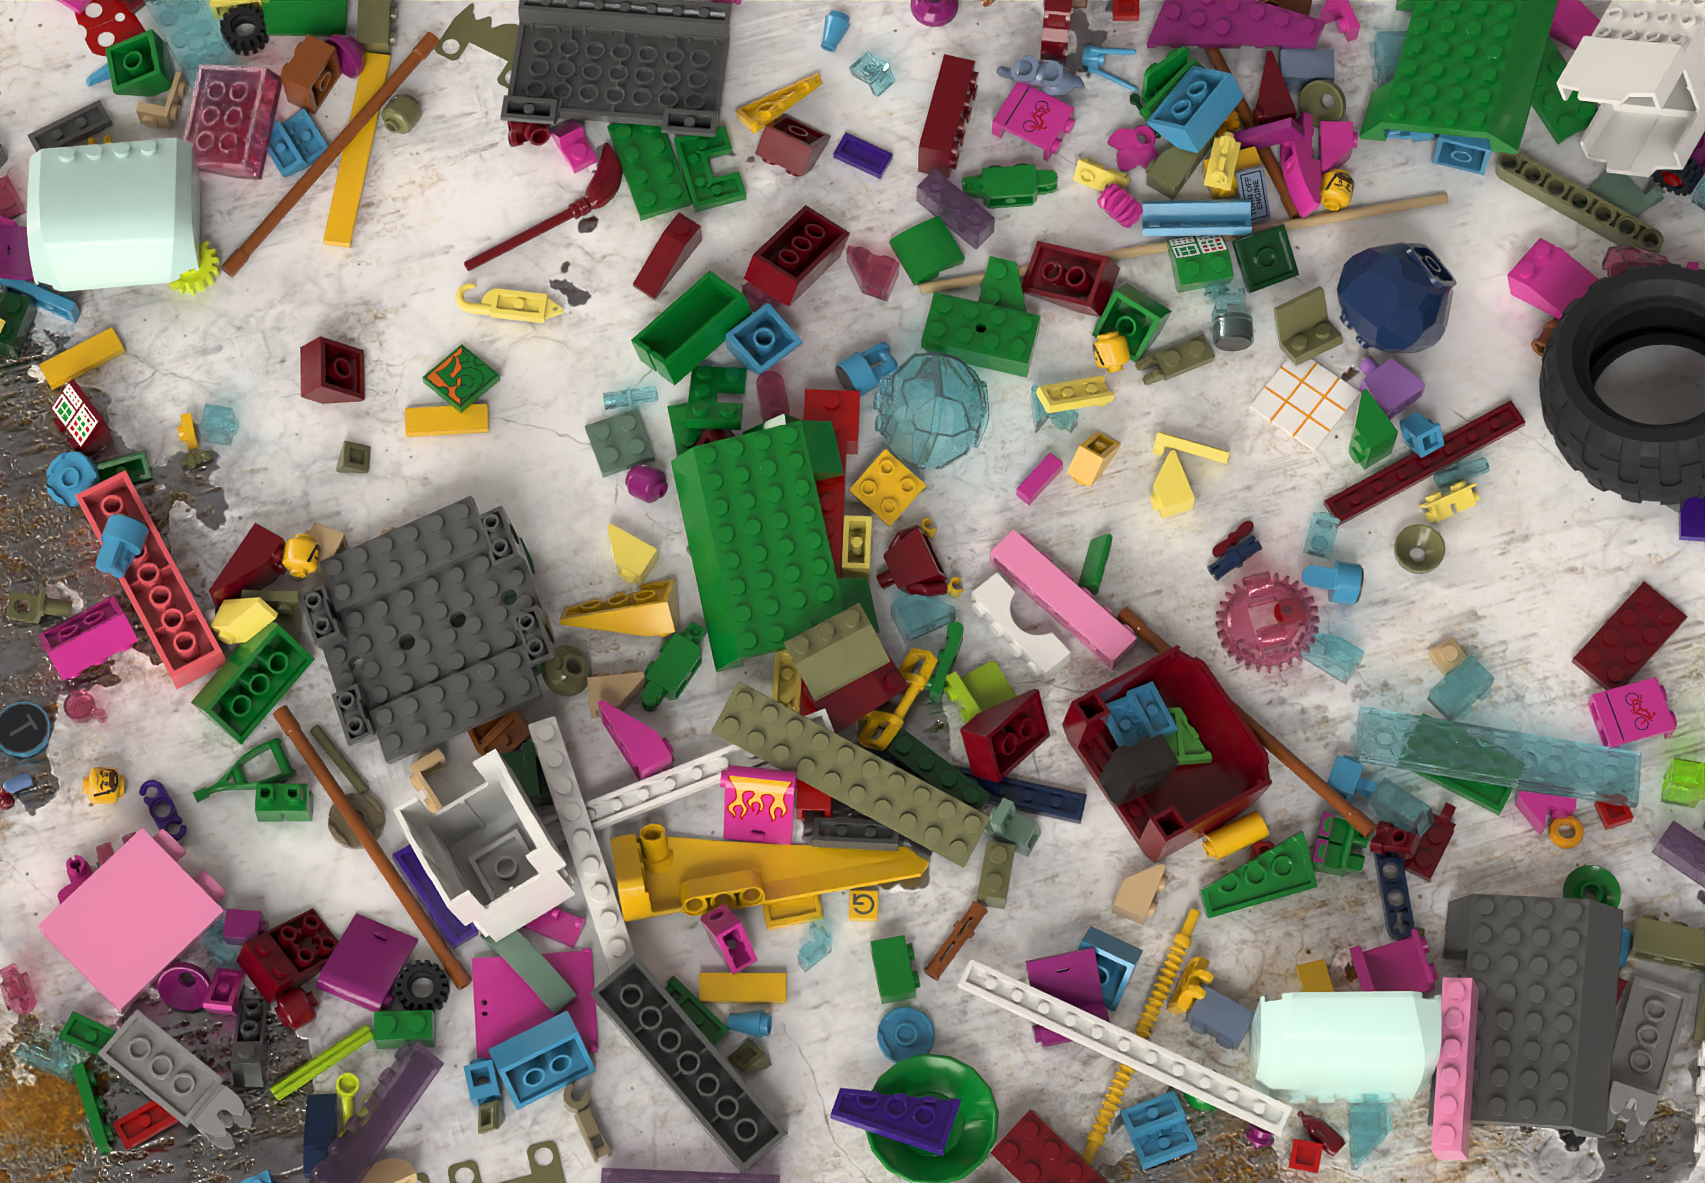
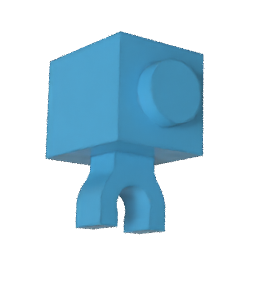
[1327,755,1379,803]

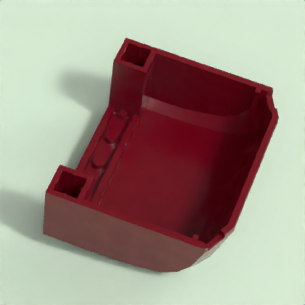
[1062,645,1272,863]

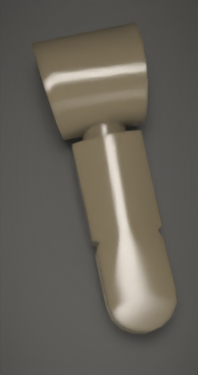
[563,1083,612,1163]

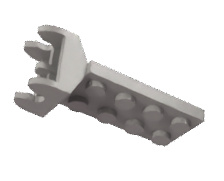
[1606,975,1691,1143]
[98,1009,253,1150]

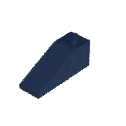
[303,1093,337,1183]

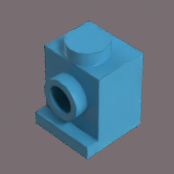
[1399,411,1444,458]
[463,1058,503,1107]

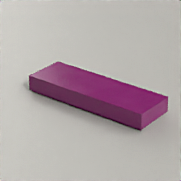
[1233,118,1305,150]

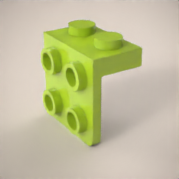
[944,661,1017,724]

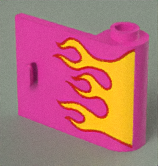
[720,765,797,845]

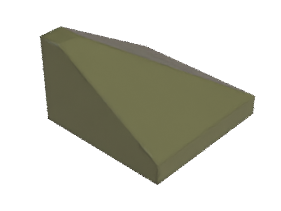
[336,441,370,473]
[727,1039,772,1075]

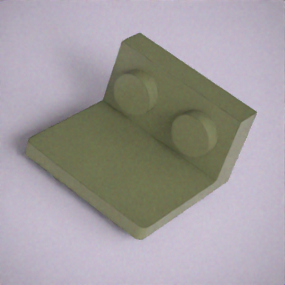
[1274,286,1343,366]
[241,590,303,644]

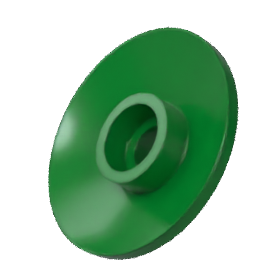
[1563,865,1621,908]

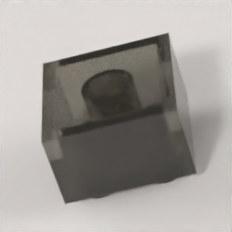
[1098,734,1179,807]

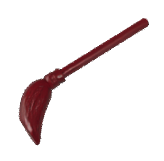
[464,142,623,271]

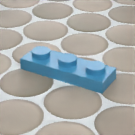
[0,278,81,323]

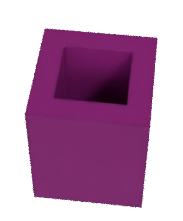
[223,909,269,946]

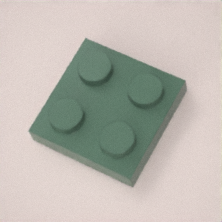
[585,409,655,478]

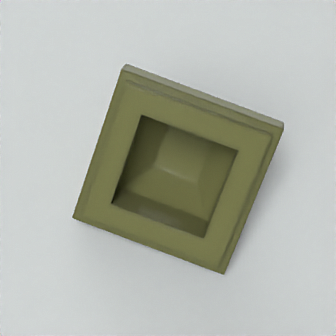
[478,1100,505,1134]

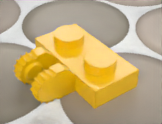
[1165,956,1214,1015]

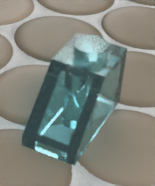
[891,594,956,643]
[1298,632,1365,685]
[1347,1105,1392,1170]

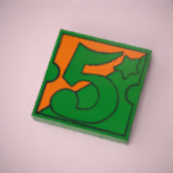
[422,344,500,413]

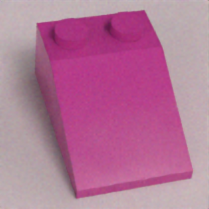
[1507,238,1599,319]
[598,700,675,781]

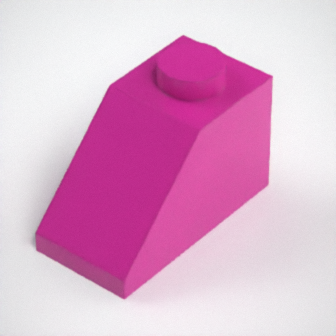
[1318,121,1358,175]

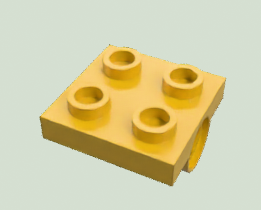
[848,449,927,527]

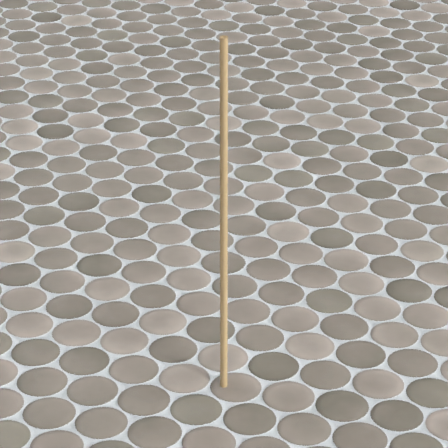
[919,192,1448,295]

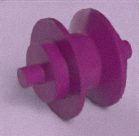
[1246,1123,1274,1148]

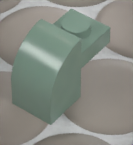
[985,798,1041,857]

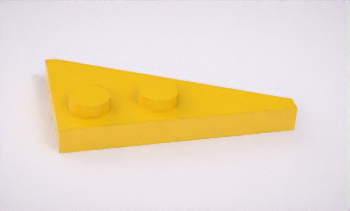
[734,73,823,134]

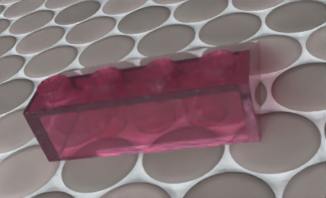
[183,64,282,180]

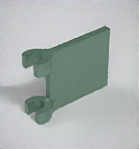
[1575,173,1665,230]

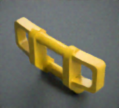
[858,648,938,751]

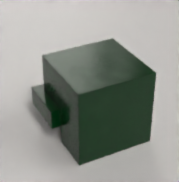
[500,741,554,807]

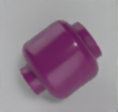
[625,463,668,503]

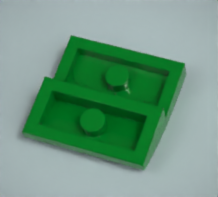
[889,215,965,286]

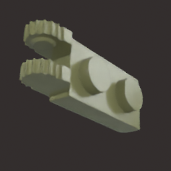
[1135,334,1215,385]

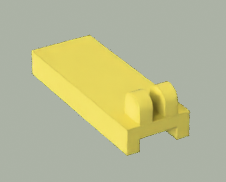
[1036,375,1115,413]
[1153,432,1231,464]
[772,650,802,714]

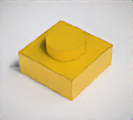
[177,413,199,450]

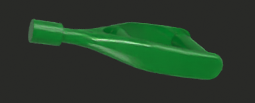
[192,738,296,803]

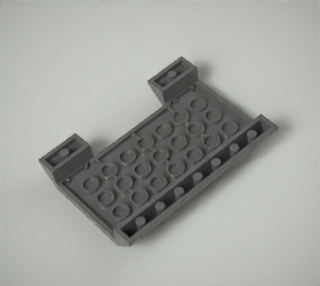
[500,0,732,137]
[1428,894,1624,1138]

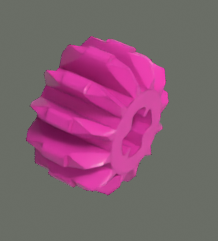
[1097,183,1144,228]

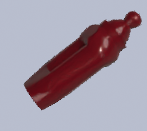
[1297,1111,1346,1157]

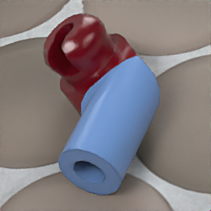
[0,772,33,810]

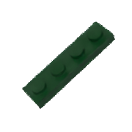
[884,728,991,811]

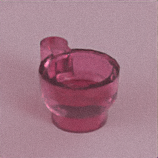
[63,690,108,723]

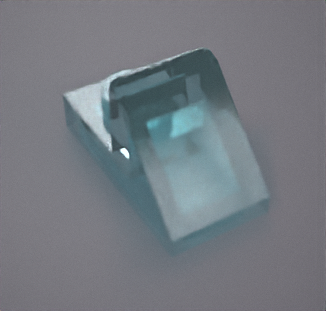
[1030,384,1079,433]
[15,1035,75,1084]

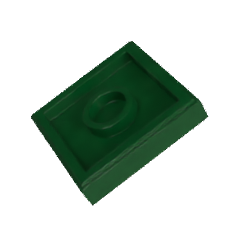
[1232,223,1299,293]

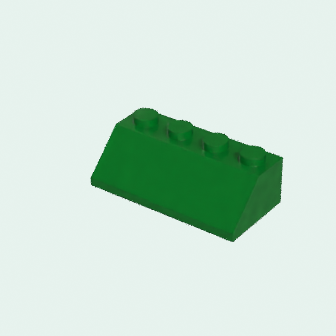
[190,621,315,744]

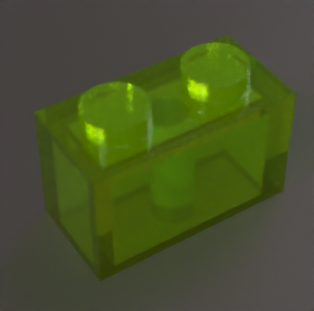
[1660,757,1705,808]

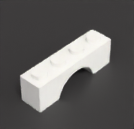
[971,572,1071,682]

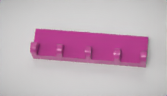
[523,906,586,949]

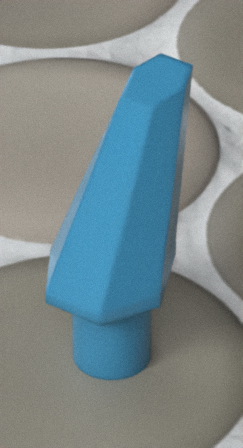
[86,63,111,87]

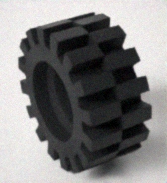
[220,4,269,56]
[395,960,450,1014]

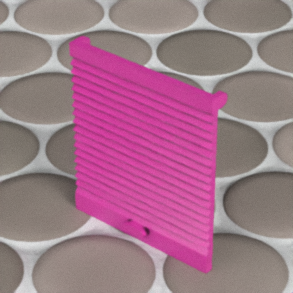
[472,948,598,1060]

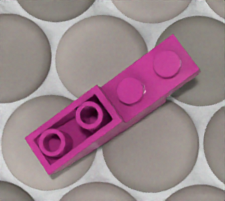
[1280,112,1322,218]

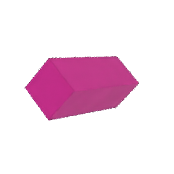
[1016,453,1063,505]

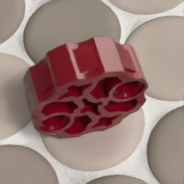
[1040,0,1072,62]

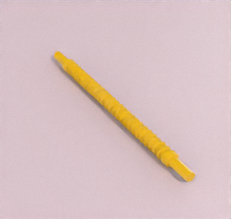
[1082,909,1201,1164]

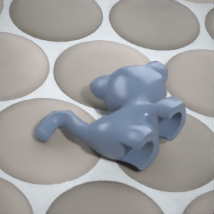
[996,54,1085,97]

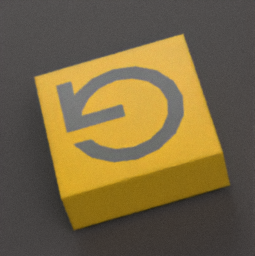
[849,890,878,921]

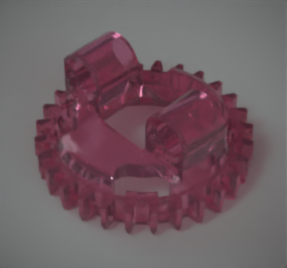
[1215,571,1320,673]

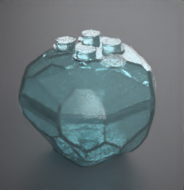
[873,348,989,470]

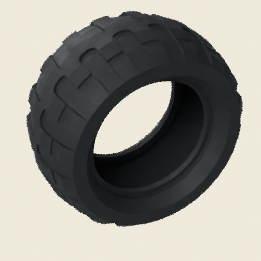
[1539,263,1705,505]

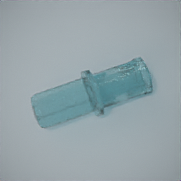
[603,386,658,410]
[1433,457,1490,489]

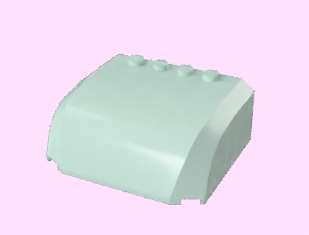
[27,138,201,292]
[1249,991,1442,1104]

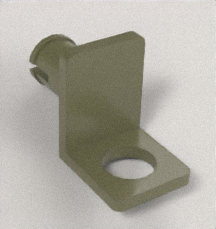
[6,586,72,624]

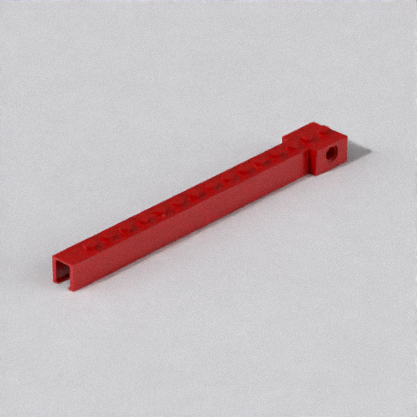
[796,389,860,820]

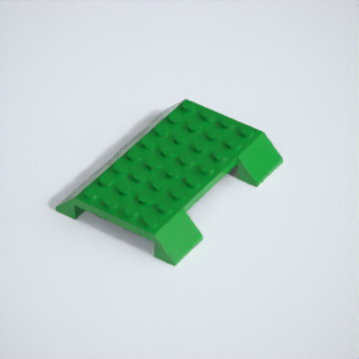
[1359,0,1558,154]
[671,420,880,672]

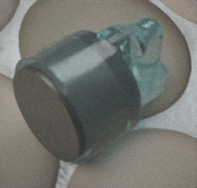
[1211,288,1254,351]

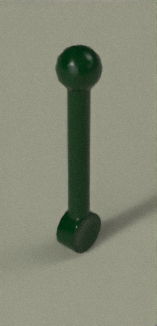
[1129,93,1162,139]

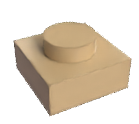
[1428,637,1469,677]

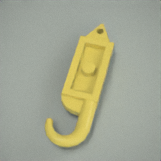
[456,283,564,323]

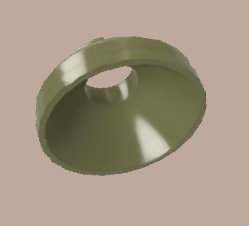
[1299,80,1346,128]
[1394,524,1445,574]
[542,645,592,697]

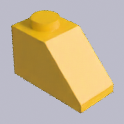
[1067,431,1121,486]

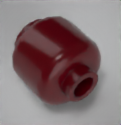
[274,987,320,1030]

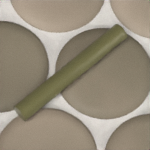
[310,725,369,794]

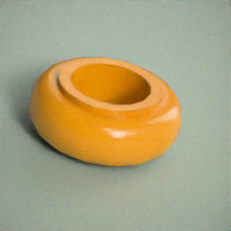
[1548,815,1584,849]

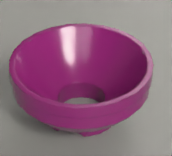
[911,0,959,27]
[324,34,365,79]
[157,962,211,1011]

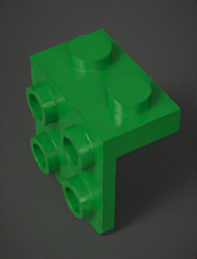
[1141,46,1189,104]

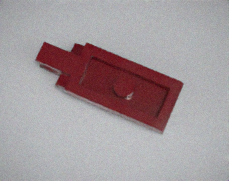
[1404,802,1456,882]

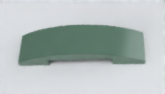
[480,930,577,1016]

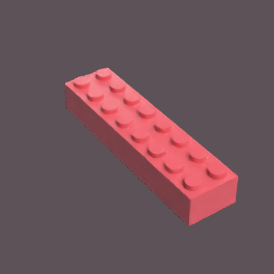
[75,471,226,689]

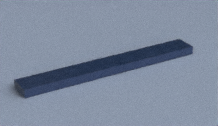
[864,747,1087,824]

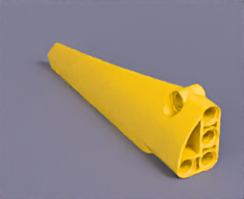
[610,823,929,922]

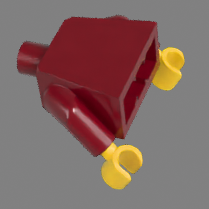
[876,518,964,598]

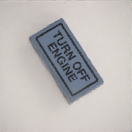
[1235,165,1271,223]

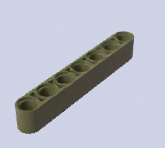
[1495,152,1664,260]

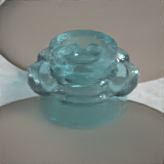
[1203,281,1230,302]

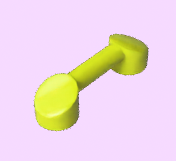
[336,1073,361,1155]

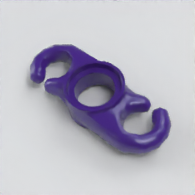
[139,779,187,841]

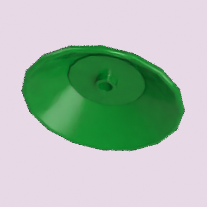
[865,1053,999,1183]

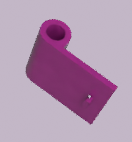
[0,224,34,281]
[316,913,418,1012]
[1025,947,1110,1048]

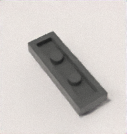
[27,100,113,152]
[812,817,899,851]

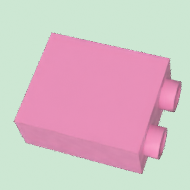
[38,828,227,1014]

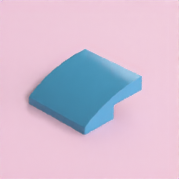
[257,108,329,178]
[1106,681,1178,758]
[1120,1091,1198,1170]

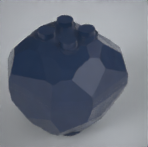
[1337,242,1457,354]

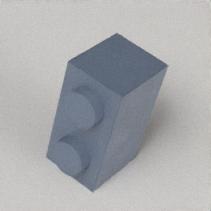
[1278,49,1335,92]
[1186,985,1255,1050]

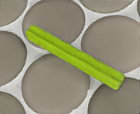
[270,1024,374,1100]

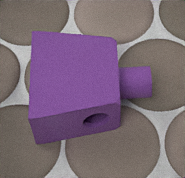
[1359,356,1426,420]

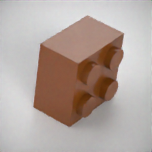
[280,35,342,115]

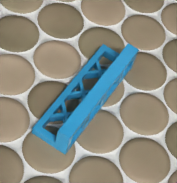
[1142,199,1252,236]

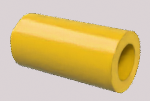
[1202,811,1269,861]

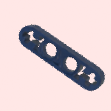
[1373,852,1414,941]

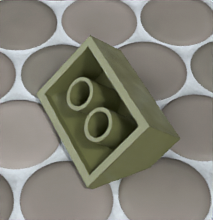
[784,603,891,701]

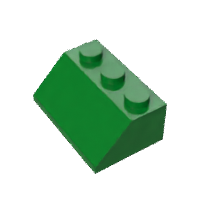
[261,0,347,36]

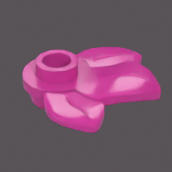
[1107,125,1158,171]

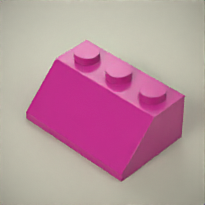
[38,596,139,681]

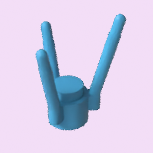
[1082,44,1138,92]

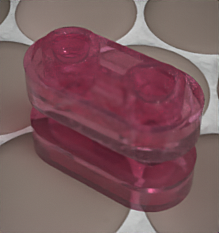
[756,371,790,423]

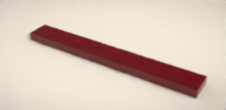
[1324,400,1526,526]

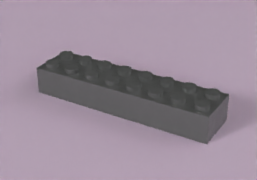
[590,955,788,1175]

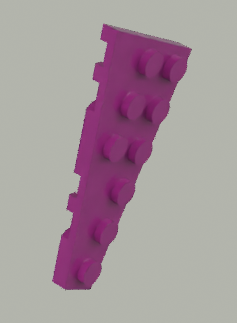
[1147,0,1325,49]

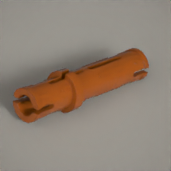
[923,901,988,981]

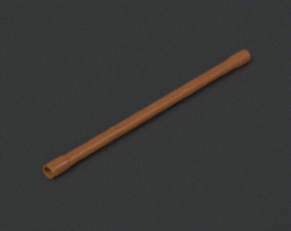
[221,32,440,278]
[1204,49,1301,219]
[1117,606,1377,838]
[273,705,473,990]

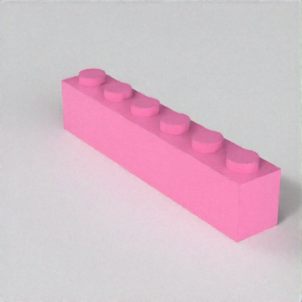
[990,529,1137,670]
[1431,977,1479,1160]

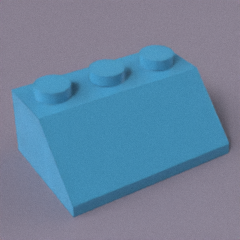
[1147,65,1244,153]
[488,1011,596,1110]

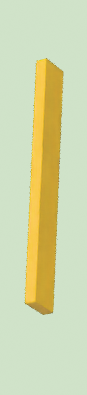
[323,52,391,248]

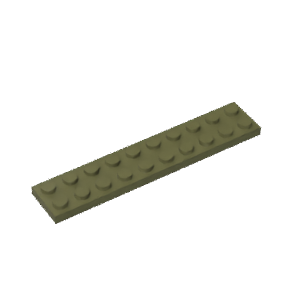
[711,681,990,868]

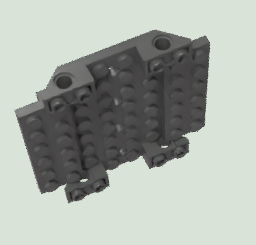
[299,496,556,764]

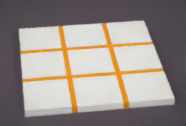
[1250,358,1361,452]

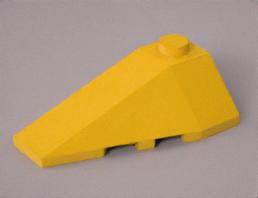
[559,579,679,637]

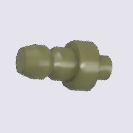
[179,451,212,469]

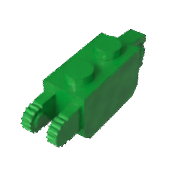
[962,163,1058,209]
[641,621,707,712]

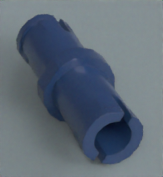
[1207,535,1262,581]

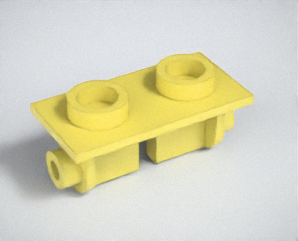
[1204,132,1241,191]
[1073,157,1131,192]
[1419,480,1480,523]

